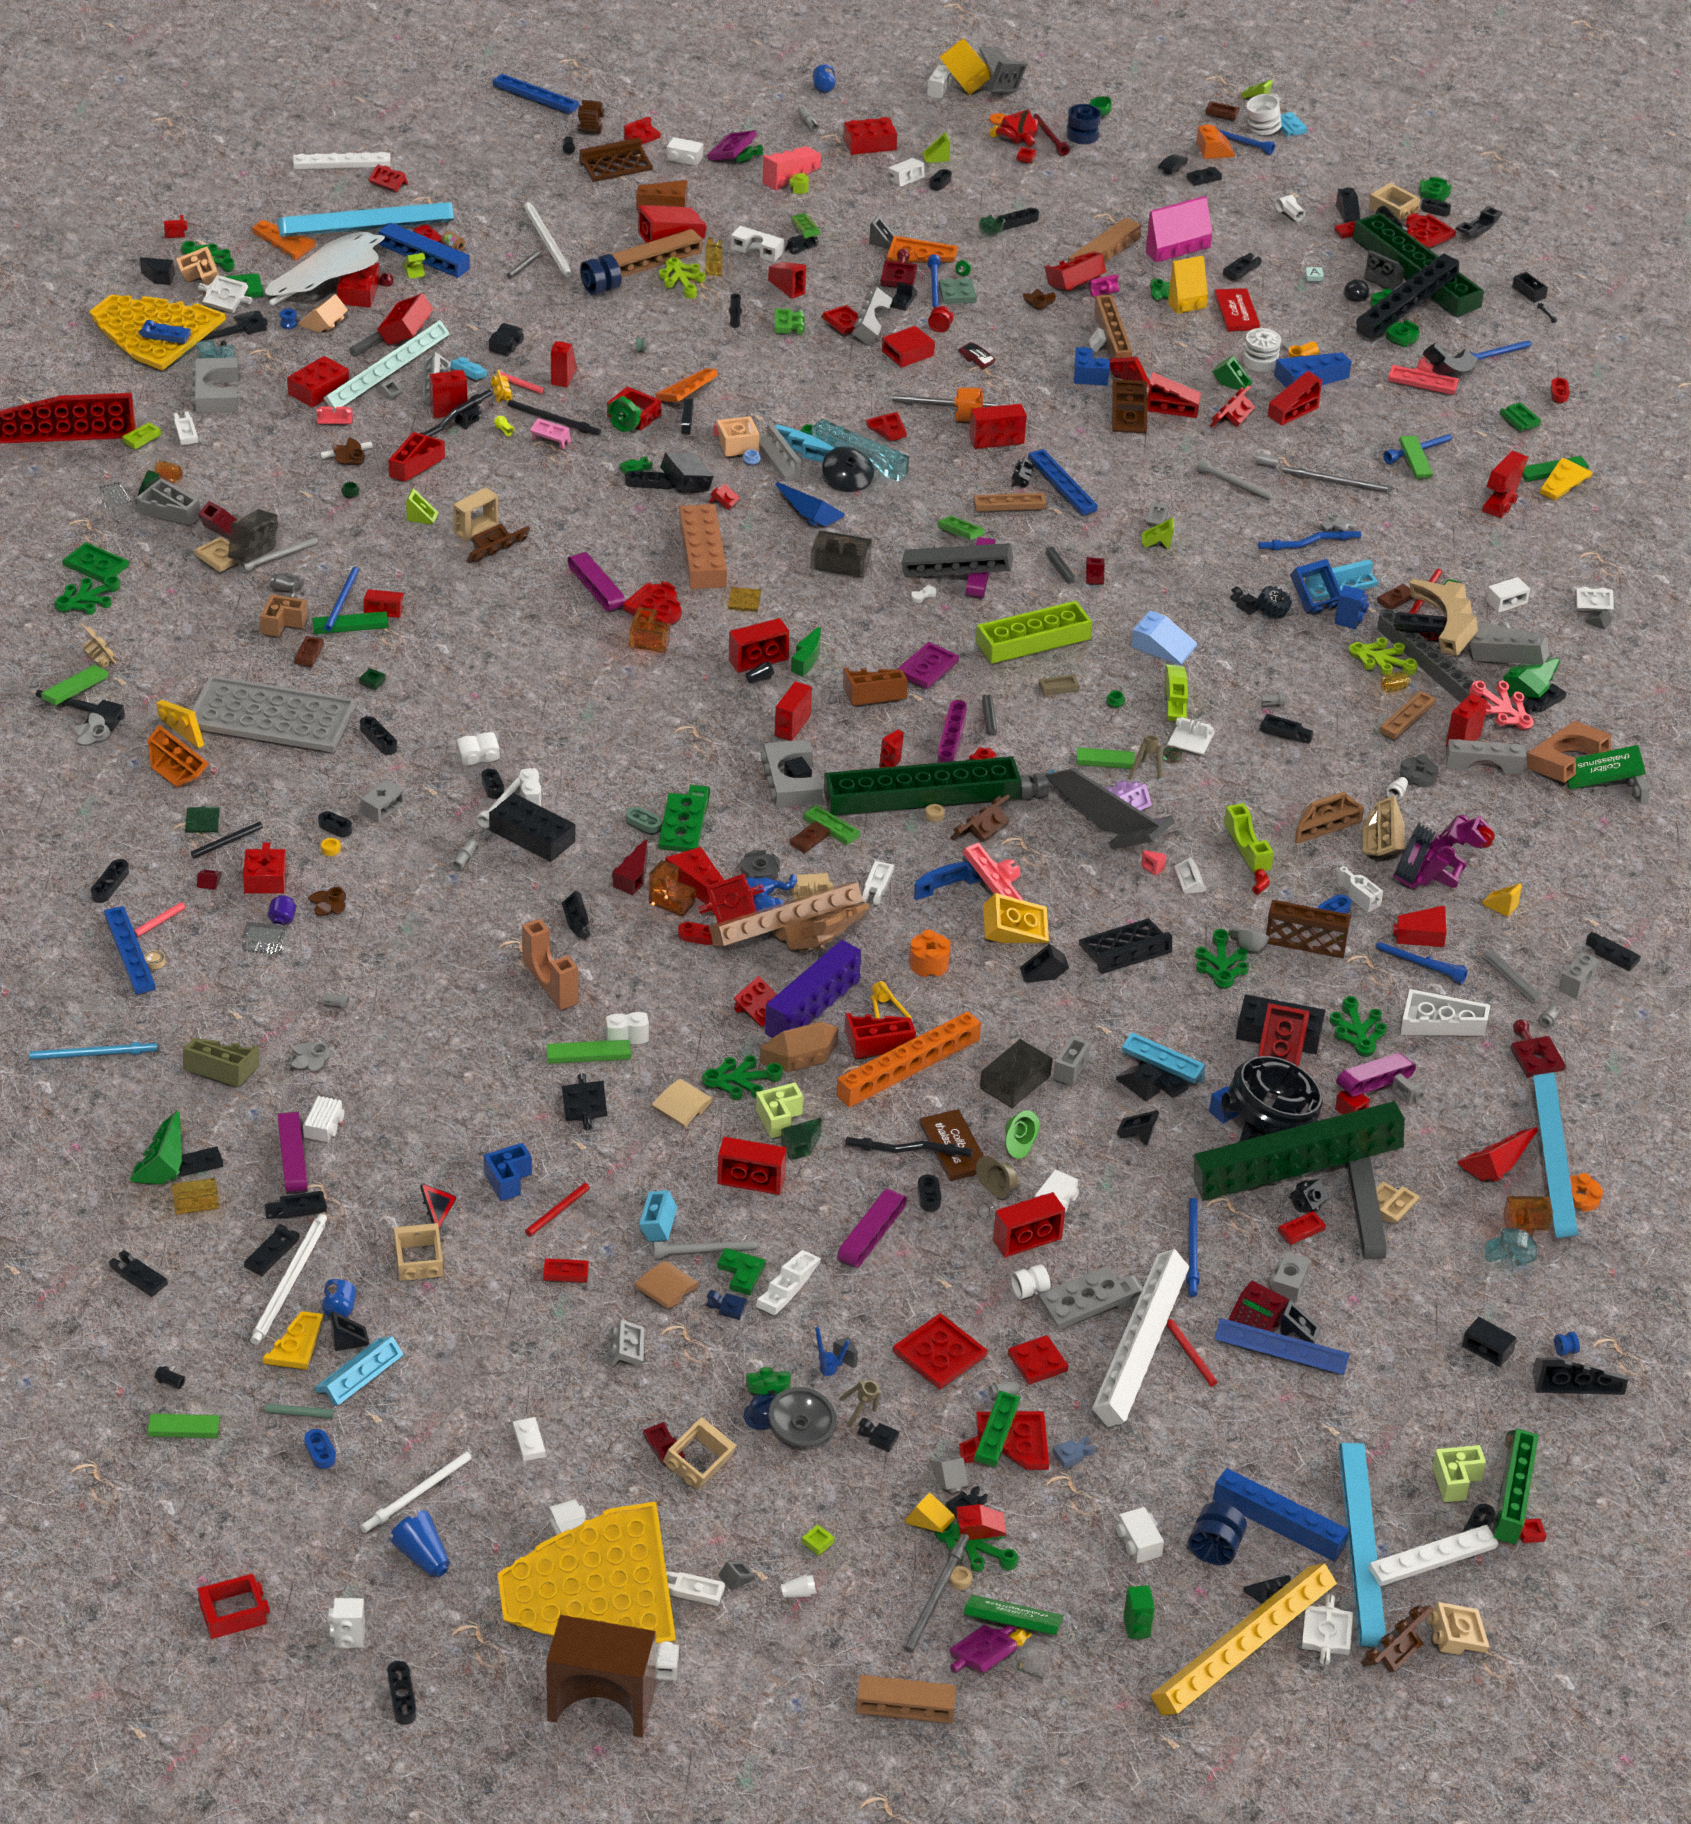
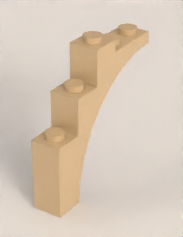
[1409,579,1478,656]

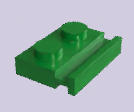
[1500,402,1541,432]

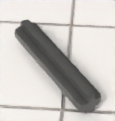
[349,331,384,356]
[1045,546,1075,583]
[982,694,997,736]

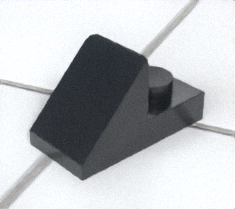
[890,282,918,311]
[1117,1110,1159,1146]
[1281,1300,1321,1343]

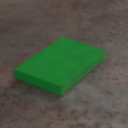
[62,542,129,584]

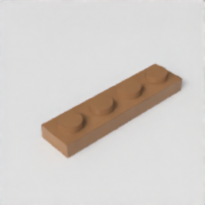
[974,493,1046,512]
[1379,691,1436,740]

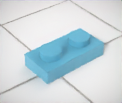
[450,357,488,380]

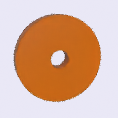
[989,113,1006,125]

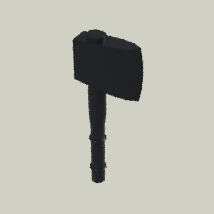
[199,310,268,342]
[36,689,125,731]

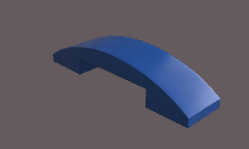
[914,862,983,900]

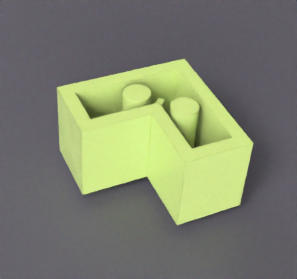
[756,1082,803,1139]
[1432,1445,1486,1502]

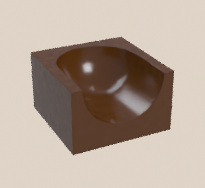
[546,1615,656,1738]

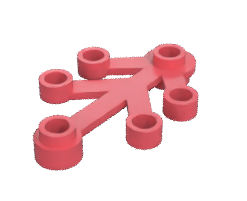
[1469,680,1534,730]

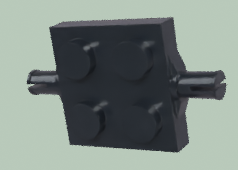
[562,1073,608,1130]

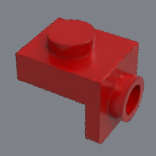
[164,215,188,238]
[708,483,740,510]

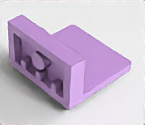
[1106,780,1152,811]

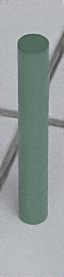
[265,1404,334,1419]

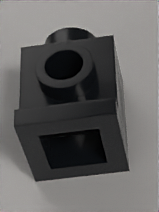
[454,405,482,430]

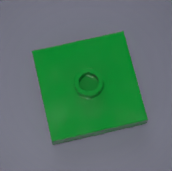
[225,273,263,298]

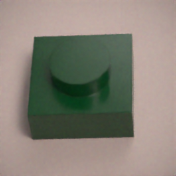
[359,668,386,690]

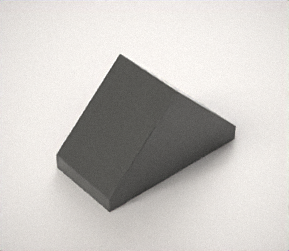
[869,215,895,249]

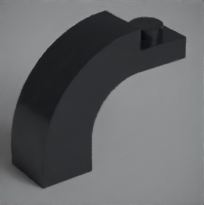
[1423,342,1478,378]

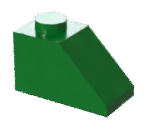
[1212,356,1253,390]

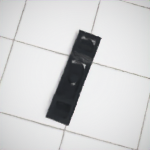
[1455,206,1502,237]

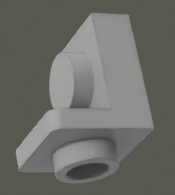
[1146,503,1169,526]
[1391,1074,1426,1106]

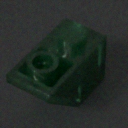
[781,1118,822,1160]

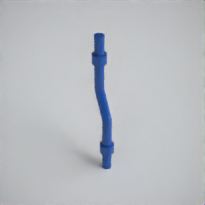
[1258,530,1361,550]

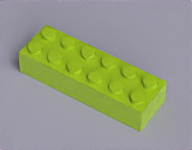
[975,601,1093,664]

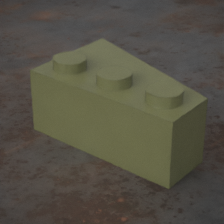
[183,1038,260,1088]

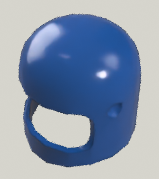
[813,64,836,93]
[322,1279,357,1317]

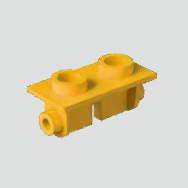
[491,370,513,403]

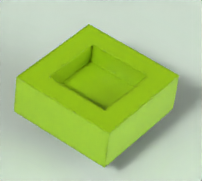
[801,1524,835,1556]

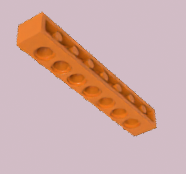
[836,1011,981,1108]

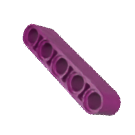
[965,537,996,598]
[567,552,626,612]
[937,700,967,763]
[1336,1053,1416,1097]
[277,1111,308,1194]
[837,1188,907,1268]

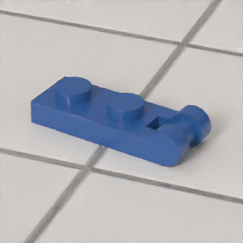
[139,320,191,344]

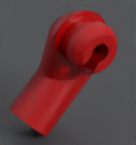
[1252,868,1270,895]

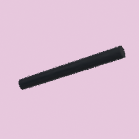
[191,821,263,858]

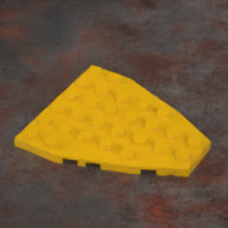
[89,295,226,371]
[497,1501,676,1644]

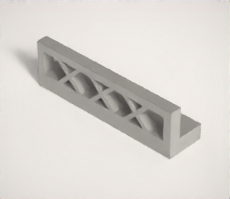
[422,352,451,406]
[759,423,801,482]

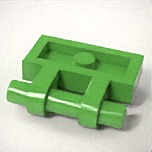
[775,308,805,335]

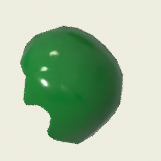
[1090,96,1112,117]

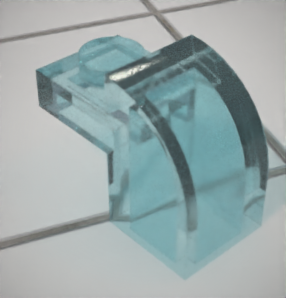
[196,340,235,359]
[1485,1228,1538,1267]

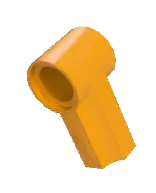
[1287,341,1319,358]

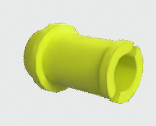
[494,416,515,436]

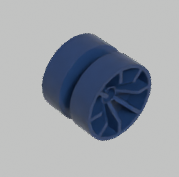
[1066,104,1101,144]
[580,254,622,295]
[1188,1502,1247,1566]

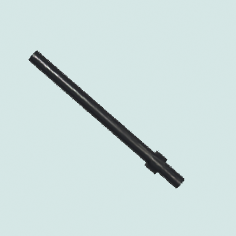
[508,400,601,436]

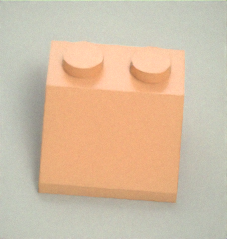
[298,294,348,333]
[717,416,760,457]

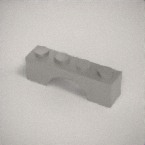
[852,287,893,345]
[1446,739,1526,775]

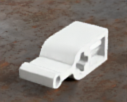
[1337,866,1383,913]

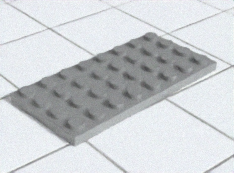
[192,675,356,753]

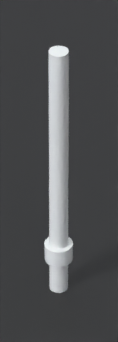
[360,1452,472,1533]

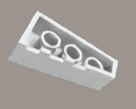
[1400,989,1491,1036]

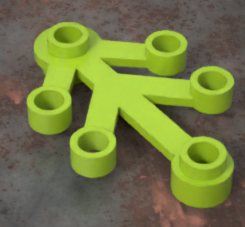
[659,257,706,299]
[1349,637,1418,675]

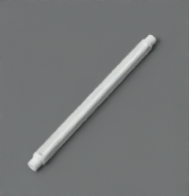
[524,202,572,278]
[250,1214,327,1345]

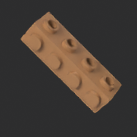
[856,1675,956,1724]

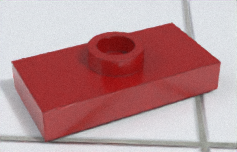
[1334,221,1355,239]
[413,224,443,244]
[1278,1211,1326,1245]

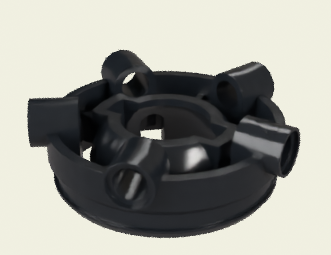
[1221,1056,1323,1135]

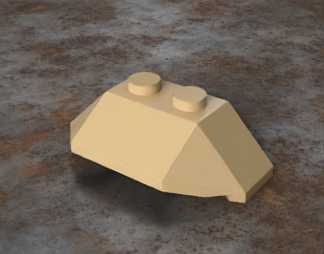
[1363,796,1405,856]

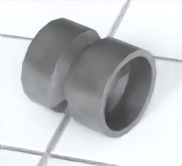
[1020,772,1049,799]

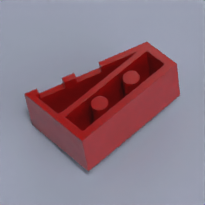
[1044,251,1106,291]
[1147,372,1201,418]
[388,432,445,482]
[665,847,724,904]
[844,1013,916,1059]

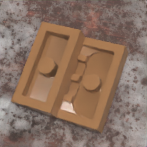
[634,1261,699,1309]

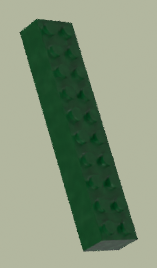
[1353,213,1484,317]
[824,756,1022,815]
[1194,1101,1405,1201]

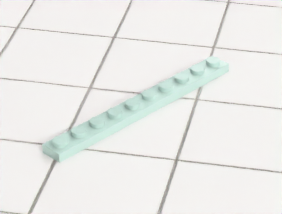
[324,320,449,412]

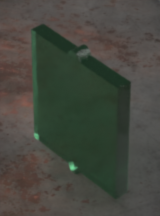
[185,806,220,834]

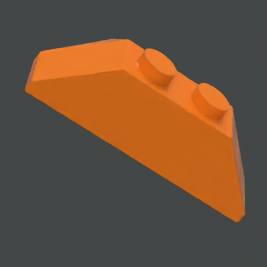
[147,725,209,787]

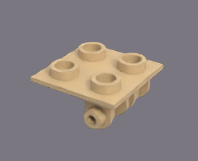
[80,623,116,667]
[788,873,833,900]

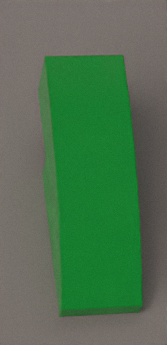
[791,627,821,677]

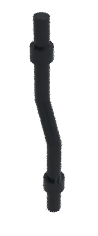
[419,389,493,437]
[845,1137,973,1157]

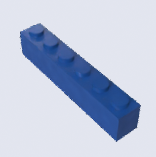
[378,223,470,278]
[1213,1468,1349,1562]

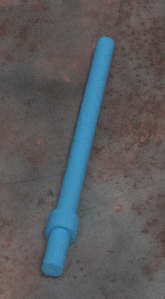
[30,1042,158,1060]

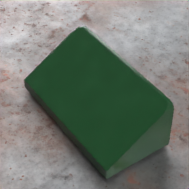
[136,470,161,504]

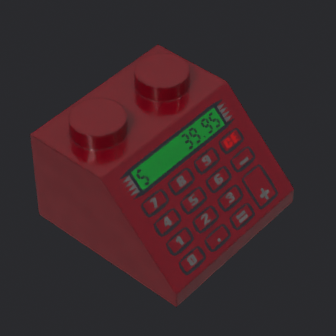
[1228,1280,1290,1332]

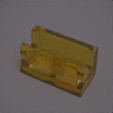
[705,237,723,276]
[172,1178,219,1215]

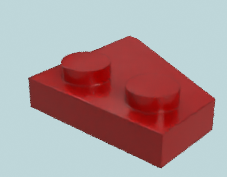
[1109,357,1150,387]
[866,411,907,441]

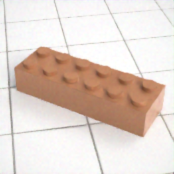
[679,504,727,589]

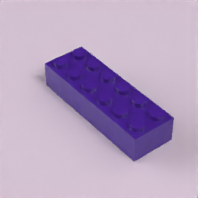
[765,940,862,1038]

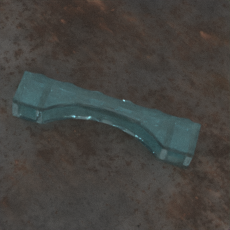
[812,419,909,481]

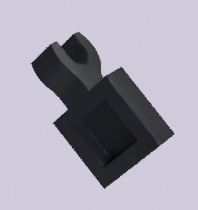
[1230,586,1260,615]
[857,1418,900,1452]

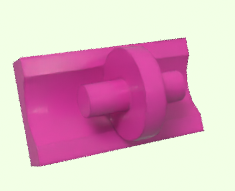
[1089,274,1119,297]

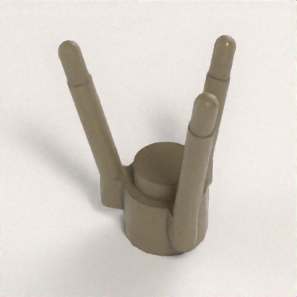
[1128,735,1162,779]
[839,1380,882,1427]

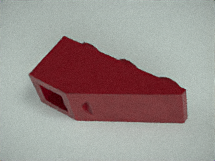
[198,501,256,548]
[612,839,648,896]

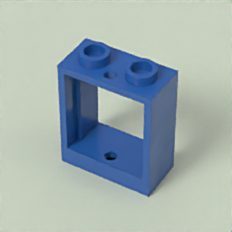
[1290,559,1341,614]

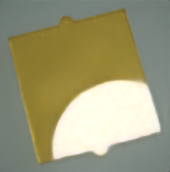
[728,587,761,612]

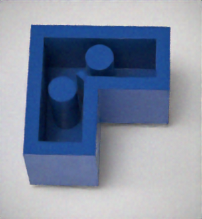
[1074,347,1109,386]
[1335,585,1370,630]
[483,1142,532,1201]

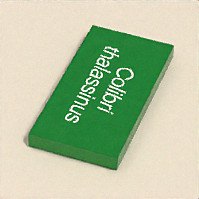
[1568,745,1646,790]
[963,1594,1064,1635]

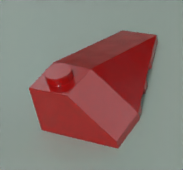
[1457,1127,1538,1182]

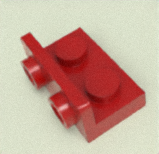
[624,116,661,145]
[368,164,408,193]
[1482,486,1518,518]
[879,729,904,768]

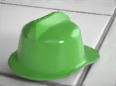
[1005,1110,1040,1159]

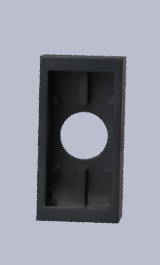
[1512,272,1548,303]

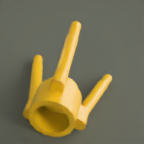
[870,981,912,1019]

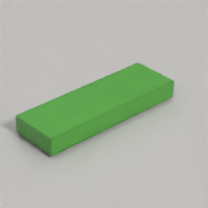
[1399,436,1433,479]
[937,516,985,540]
[1076,747,1135,769]
[803,805,860,845]
[148,1414,220,1438]

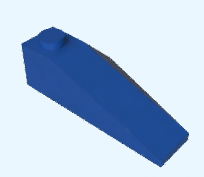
[776,482,845,527]

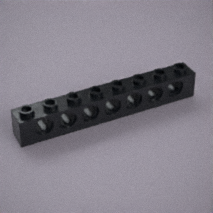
[1356,253,1459,340]

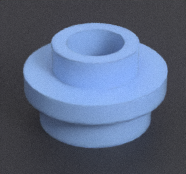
[743,449,760,465]

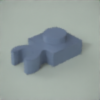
[1052,1437,1096,1469]

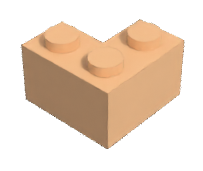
[177,246,220,285]

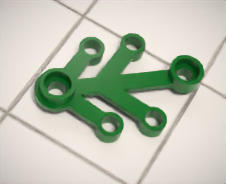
[181,241,235,272]
[54,576,120,615]
[1195,929,1249,988]
[1329,996,1387,1057]
[702,1055,783,1100]
[934,1522,1018,1572]

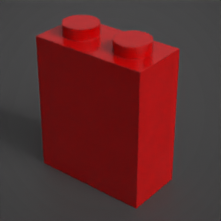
[881,325,935,368]
[429,370,468,418]
[774,681,812,741]
[1446,693,1488,747]

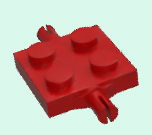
[698,874,764,923]

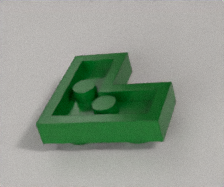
[717,1248,766,1296]

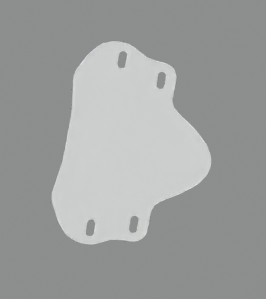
[265,232,385,296]

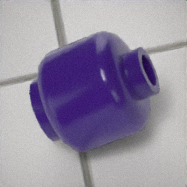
[267,895,296,926]

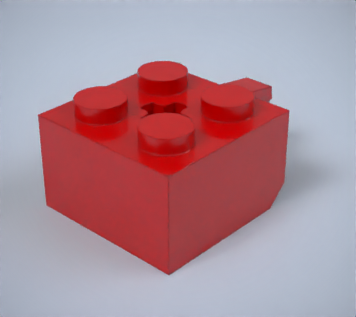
[243,842,286,894]

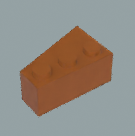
[636,180,688,211]
[843,668,907,706]

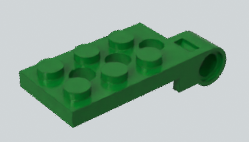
[658,784,710,852]

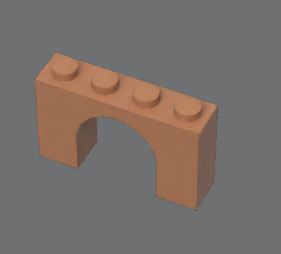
[1527,721,1611,783]
[522,919,578,1010]

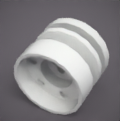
[1247,94,1282,135]
[1243,328,1281,372]

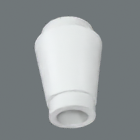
[1386,777,1408,801]
[781,1574,817,1598]

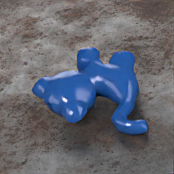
[746,874,797,911]

